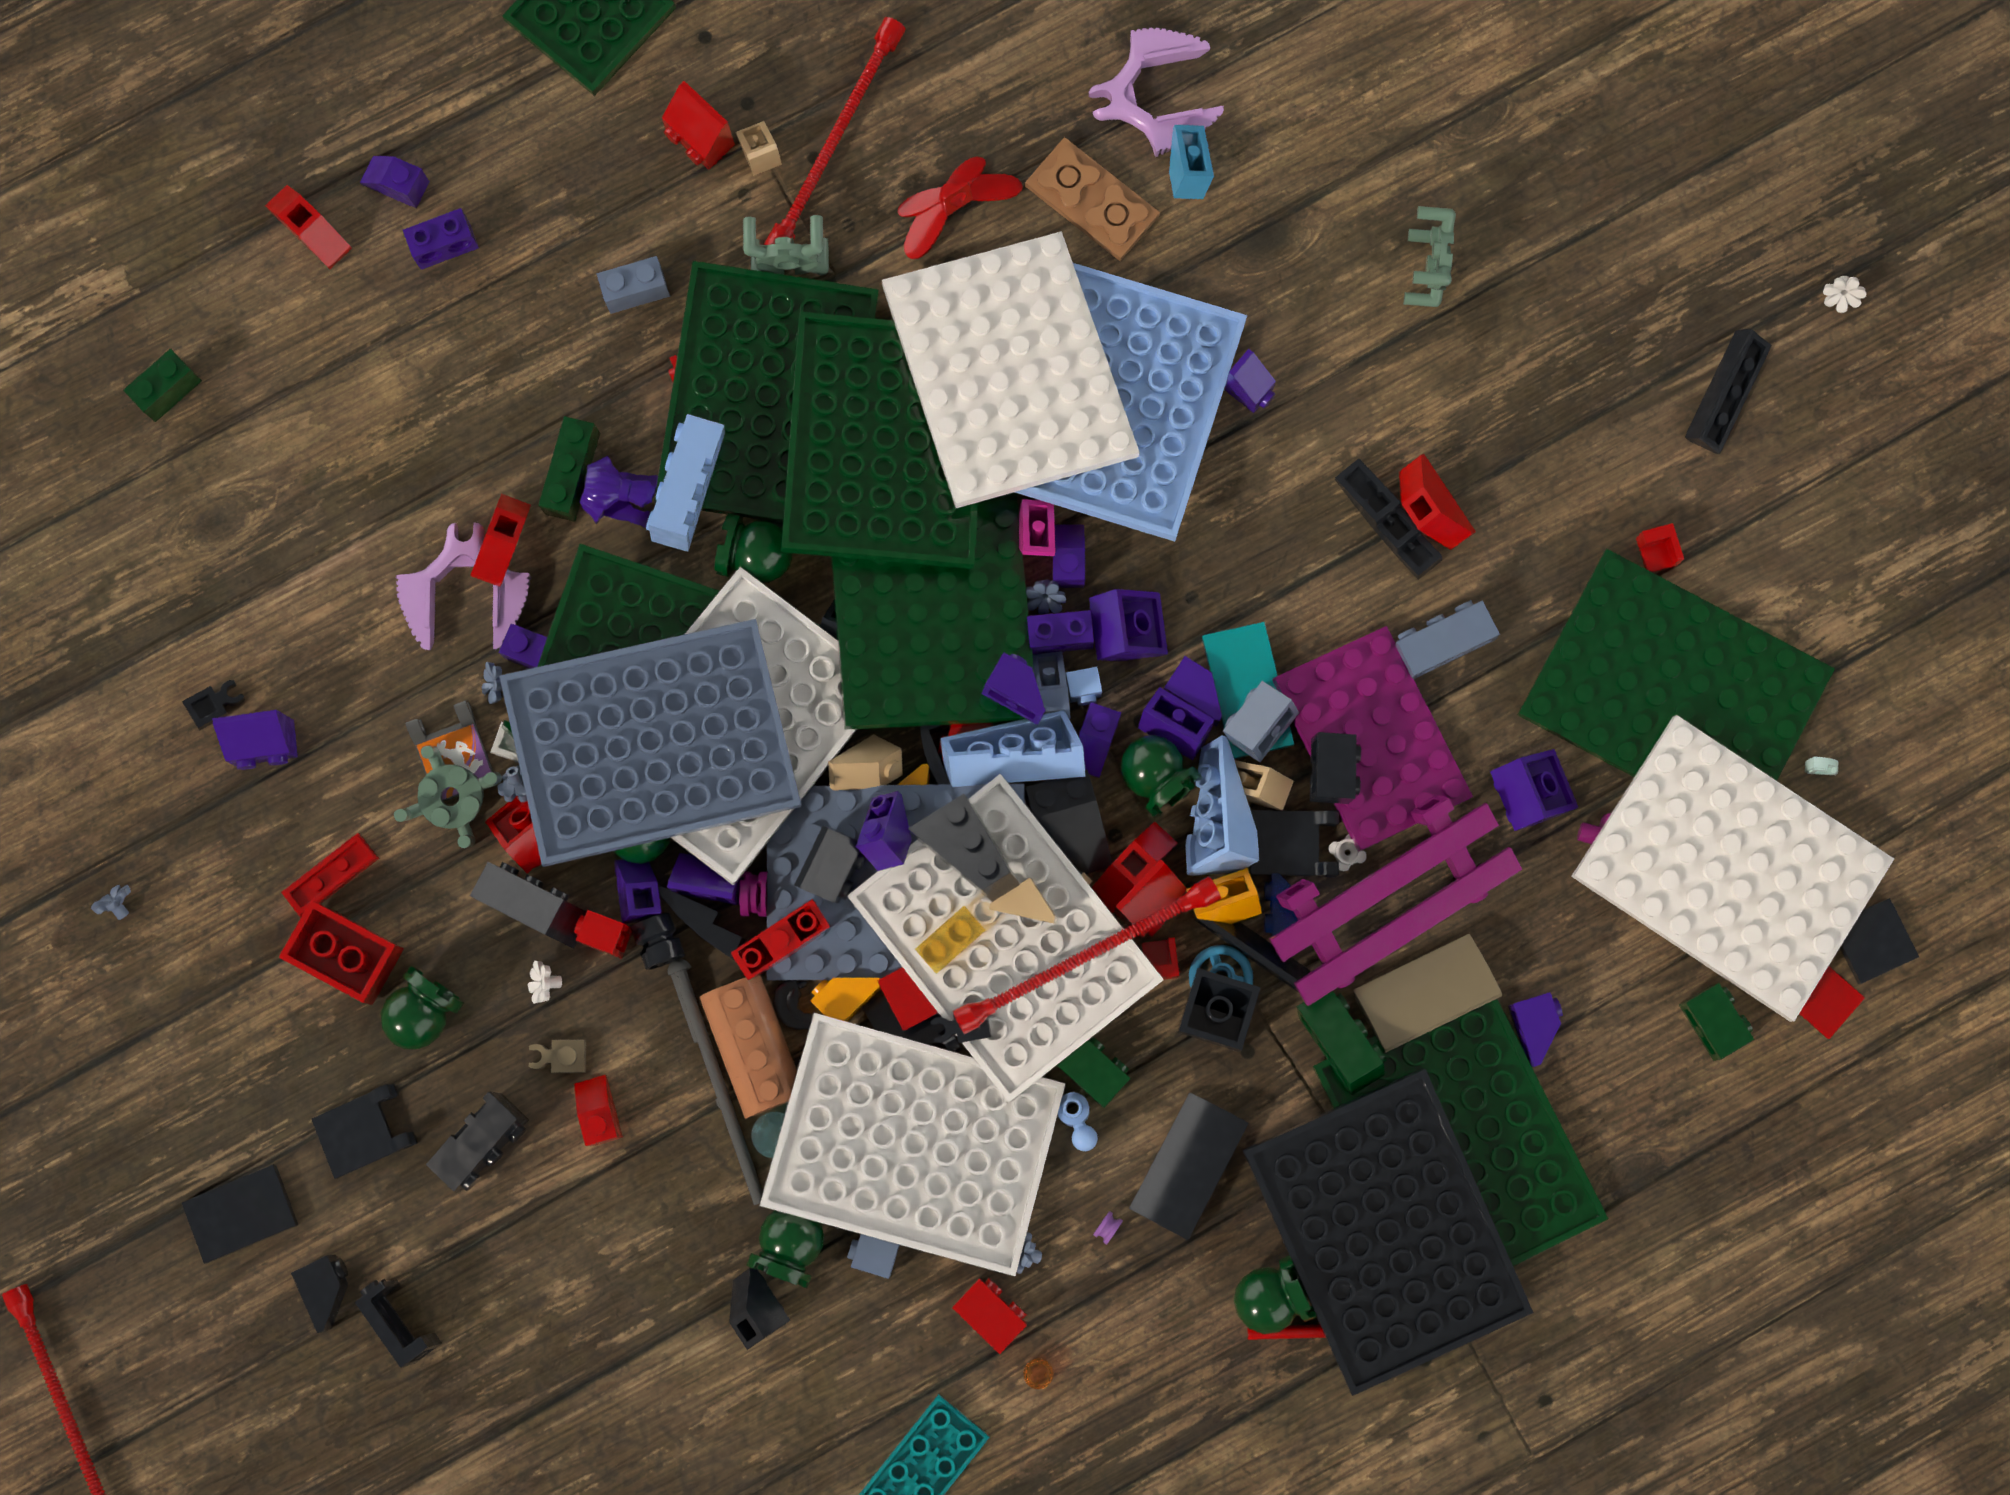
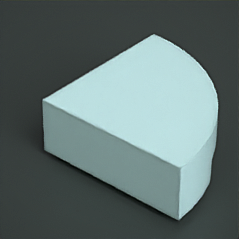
[1805,756,1839,776]

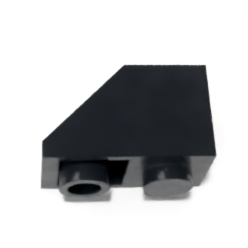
[729,1267,791,1350]

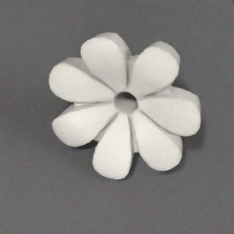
[1823,276,1866,313]
[528,961,562,1004]

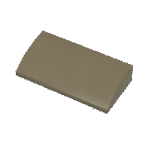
[1353,934,1502,1053]

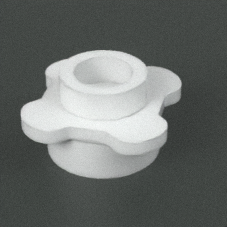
[1329,834,1366,871]

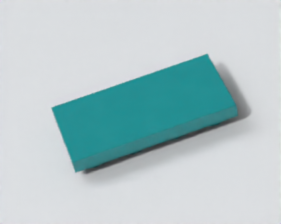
[1202,622,1294,759]
[859,1394,990,1495]

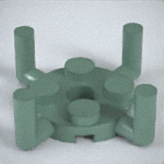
[1403,206,1456,307]
[743,215,829,276]
[394,746,502,848]

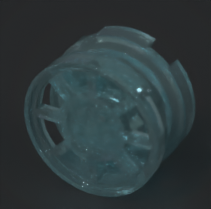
[752,1112,785,1158]

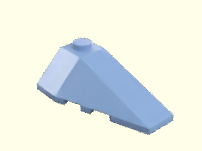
[1186,735,1259,876]

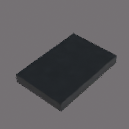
[182,1164,298,1264]

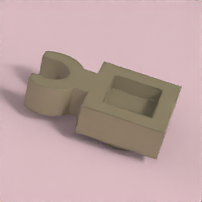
[529,1040,586,1073]

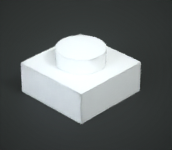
[490,721,519,763]

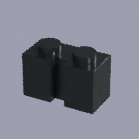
[1310,732,1361,804]

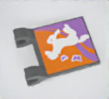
[405,701,494,801]

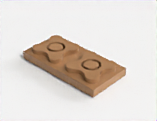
[1025,137,1160,262]

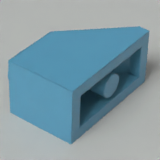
[1169,125,1214,199]

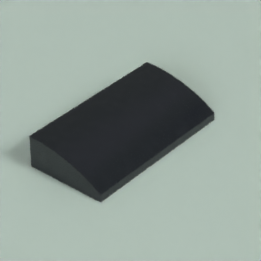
[1129,1092,1249,1240]

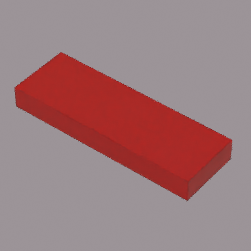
[281,833,380,917]

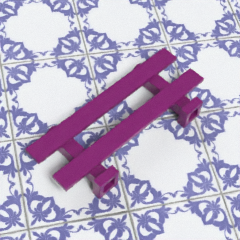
[1270,795,1522,1006]

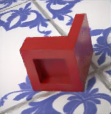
[1636,523,1684,573]
[1142,937,1179,980]

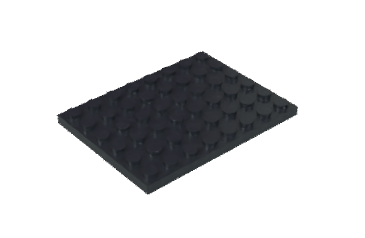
[1243,1068,1534,1396]

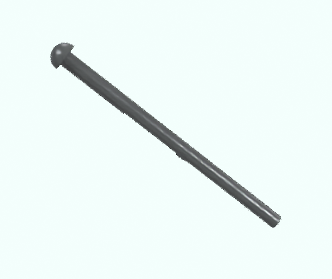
[667,959,763,1205]

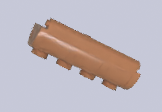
[699,974,797,1119]

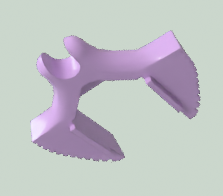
[1089,28,1224,157]
[396,522,531,650]

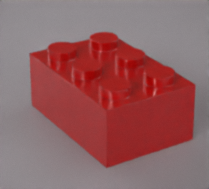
[279,900,404,1005]

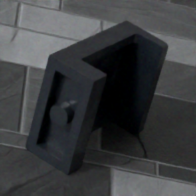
[355,1279,442,1368]

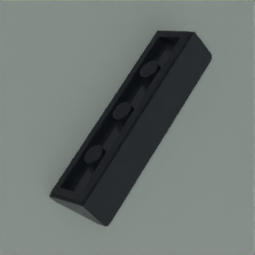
[1685,329,1772,454]
[1193,915,1311,992]

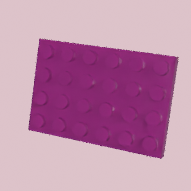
[1272,626,1473,852]

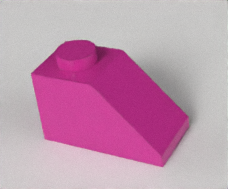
[1019,499,1055,556]

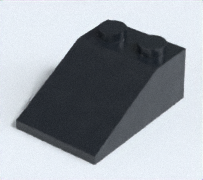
[1025,770,1113,874]

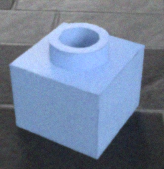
[1066,667,1102,706]

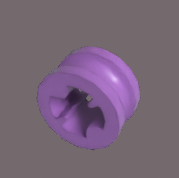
[1093,1211,1123,1245]

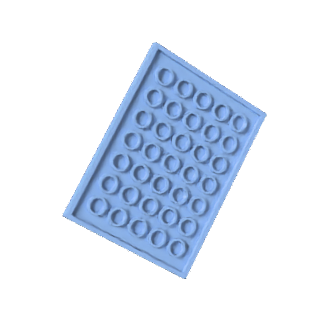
[1015,263,1247,542]

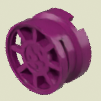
[739,871,768,917]

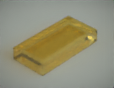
[915,906,986,974]

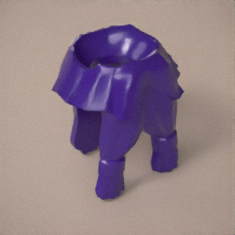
[580,456,658,528]

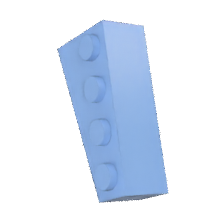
[646,414,725,552]
[941,710,1085,787]

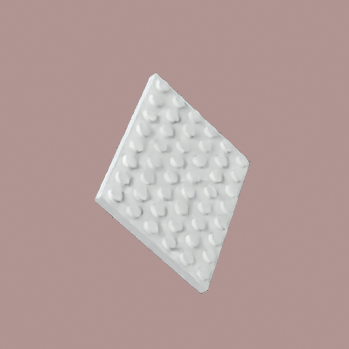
[882,231,1139,508]
[671,567,857,885]
[1571,715,1894,1022]
[848,774,1164,1102]
[759,1013,1065,1276]

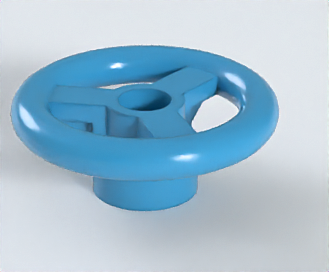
[1189,945,1253,988]

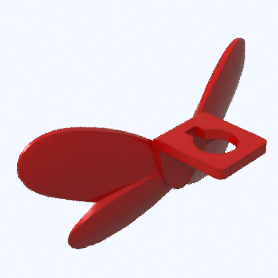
[898,156,1023,260]

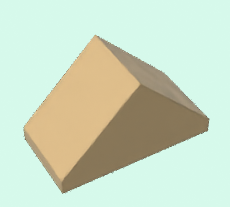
[736,121,782,176]
[989,878,1057,924]

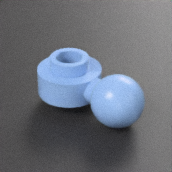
[1058,1092,1098,1151]

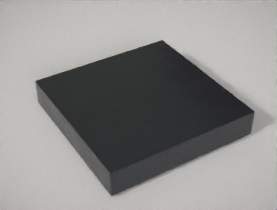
[1840,898,1919,984]

